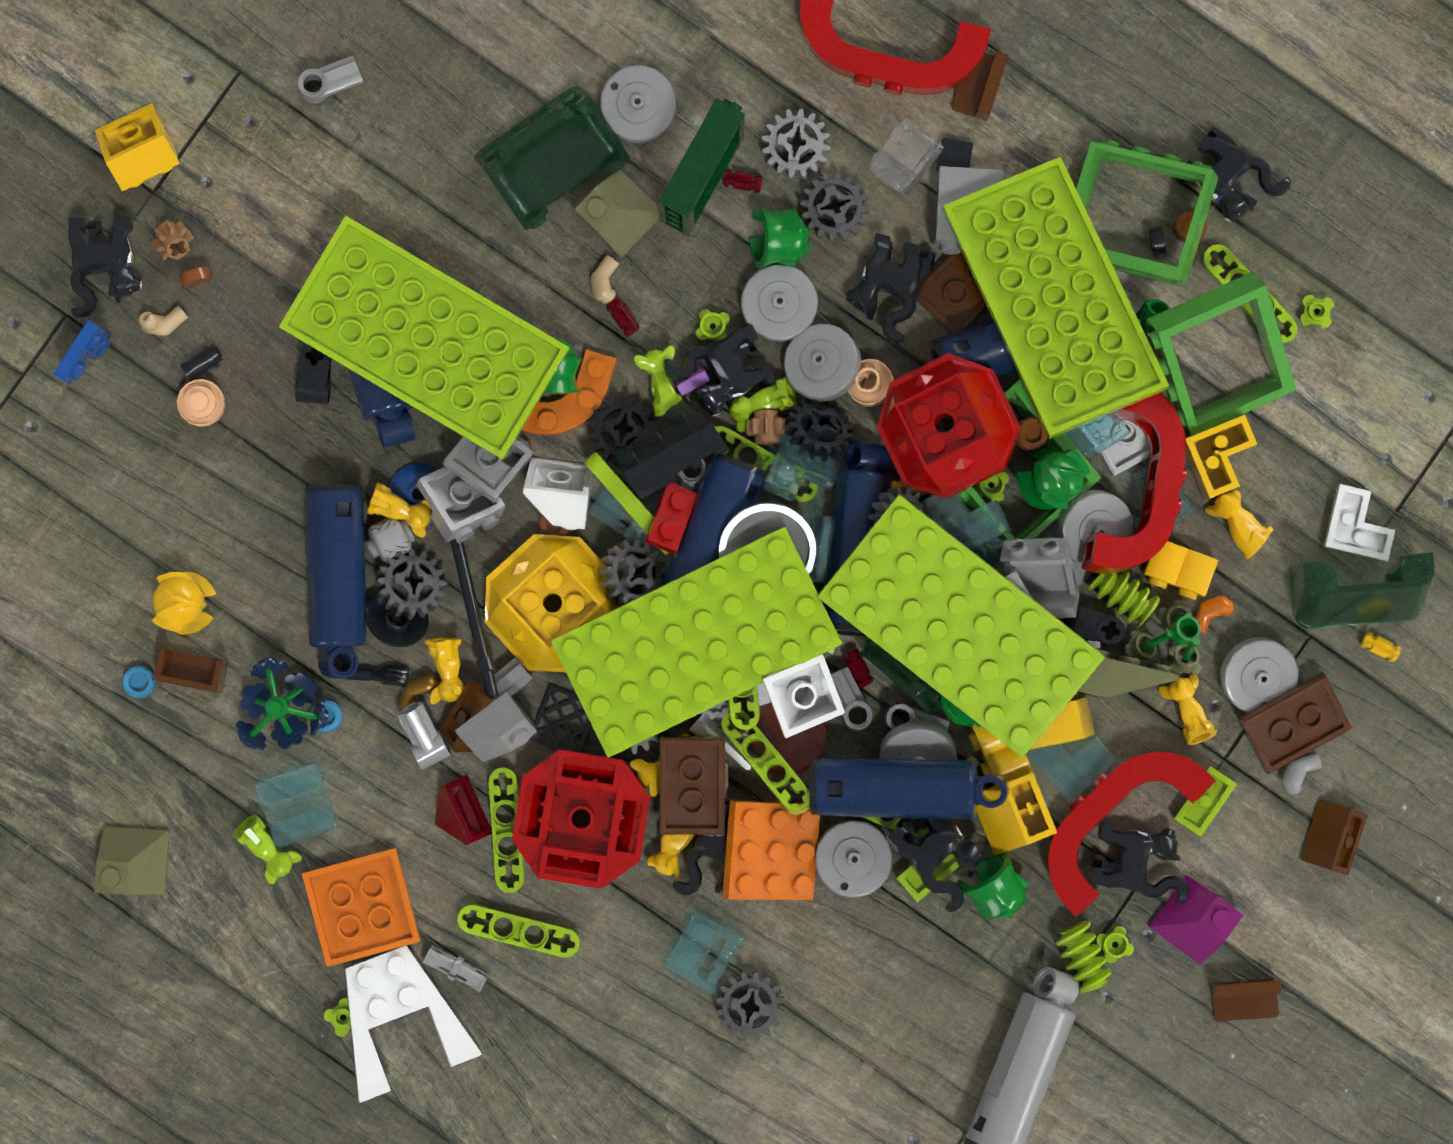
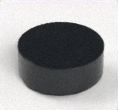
[1149,226,1167,259]

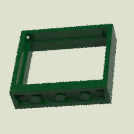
[659,98,745,237]

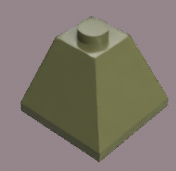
[574,169,661,259]
[94,827,170,895]

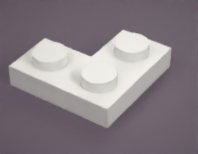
[1323,484,1395,562]

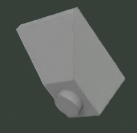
[455,692,537,762]

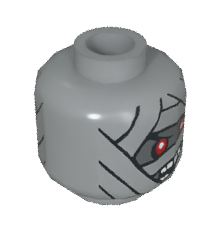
[365,518,415,562]

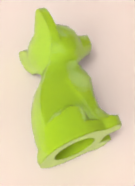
[634,345,683,417]
[728,377,797,432]
[233,814,302,884]

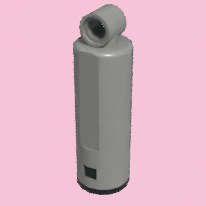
[963,967,1079,1144]

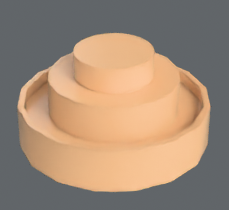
[848,359,894,407]
[177,379,226,427]

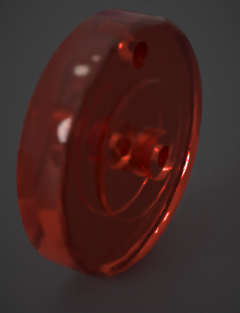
[750,702,827,775]

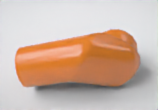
[1195,596,1234,635]

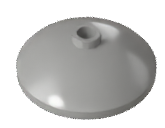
[718,503,816,574]

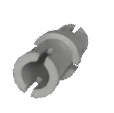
[423,945,489,992]

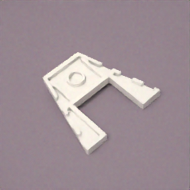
[345,946,482,1103]

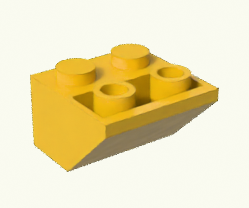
[976,772,1057,856]

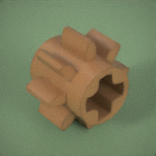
[151,220,194,260]
[746,410,787,445]

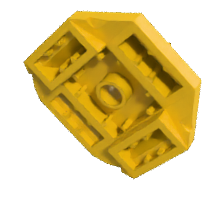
[485,534,621,672]

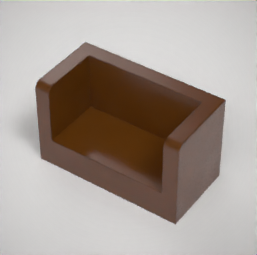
[153,649,229,693]

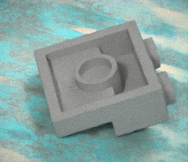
[443,437,534,503]
[416,467,506,543]

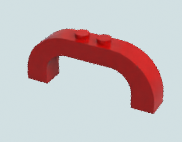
[800,0,992,95]
[1081,393,1187,574]
[1048,752,1216,917]

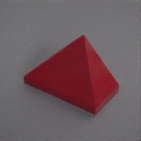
[435,775,492,845]

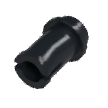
[180,344,224,381]

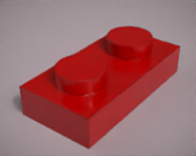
[644,483,697,554]

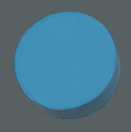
[123,666,157,698]
[310,700,343,732]

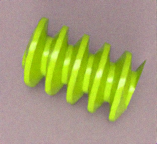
[1087,571,1160,630]
[1055,921,1112,994]

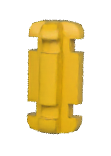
[1361,632,1401,662]

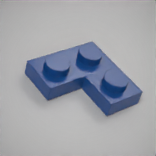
[53,320,111,384]

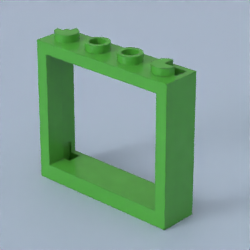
[1076,140,1218,288]
[1147,271,1296,436]
[954,379,1102,551]

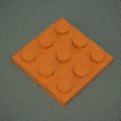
[722,800,820,900]
[302,848,421,967]

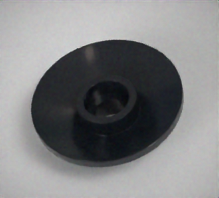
[365,593,429,647]

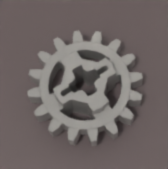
[762,109,831,180]

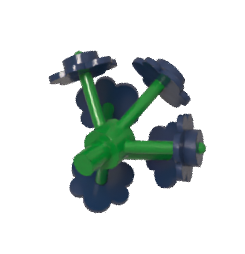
[236,658,328,750]

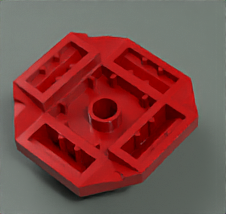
[877,353,1022,499]
[512,749,651,889]

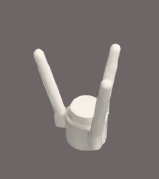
[690,715,763,770]

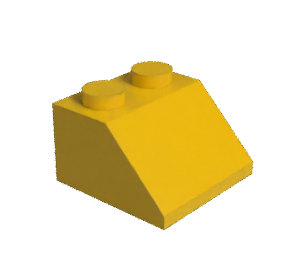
[95,103,180,191]

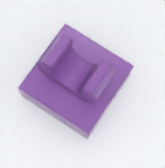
[672,360,710,403]

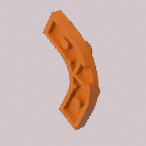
[521,349,617,436]

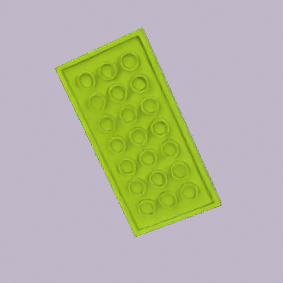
[942,157,1169,439]
[279,215,570,460]
[817,494,1105,758]
[551,526,843,758]

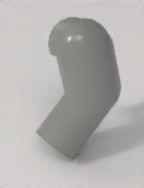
[1282,753,1322,795]

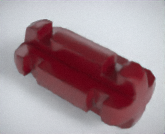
[723,169,763,193]
[606,298,640,337]
[843,649,873,688]

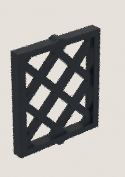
[529,685,592,753]

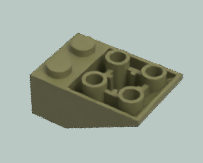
[1077,649,1179,698]

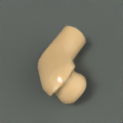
[590,255,619,304]
[138,306,189,336]

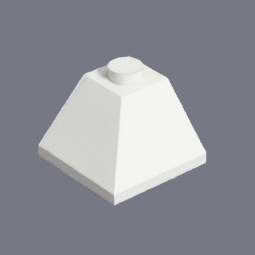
[523,458,593,530]
[762,654,845,738]

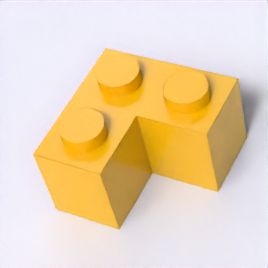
[1185,415,1257,501]
[1030,693,1095,750]

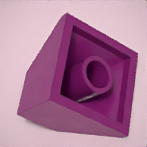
[1148,875,1244,965]

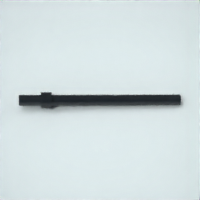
[450,539,499,699]

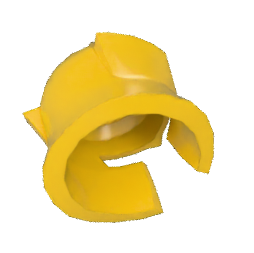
[152,571,216,635]

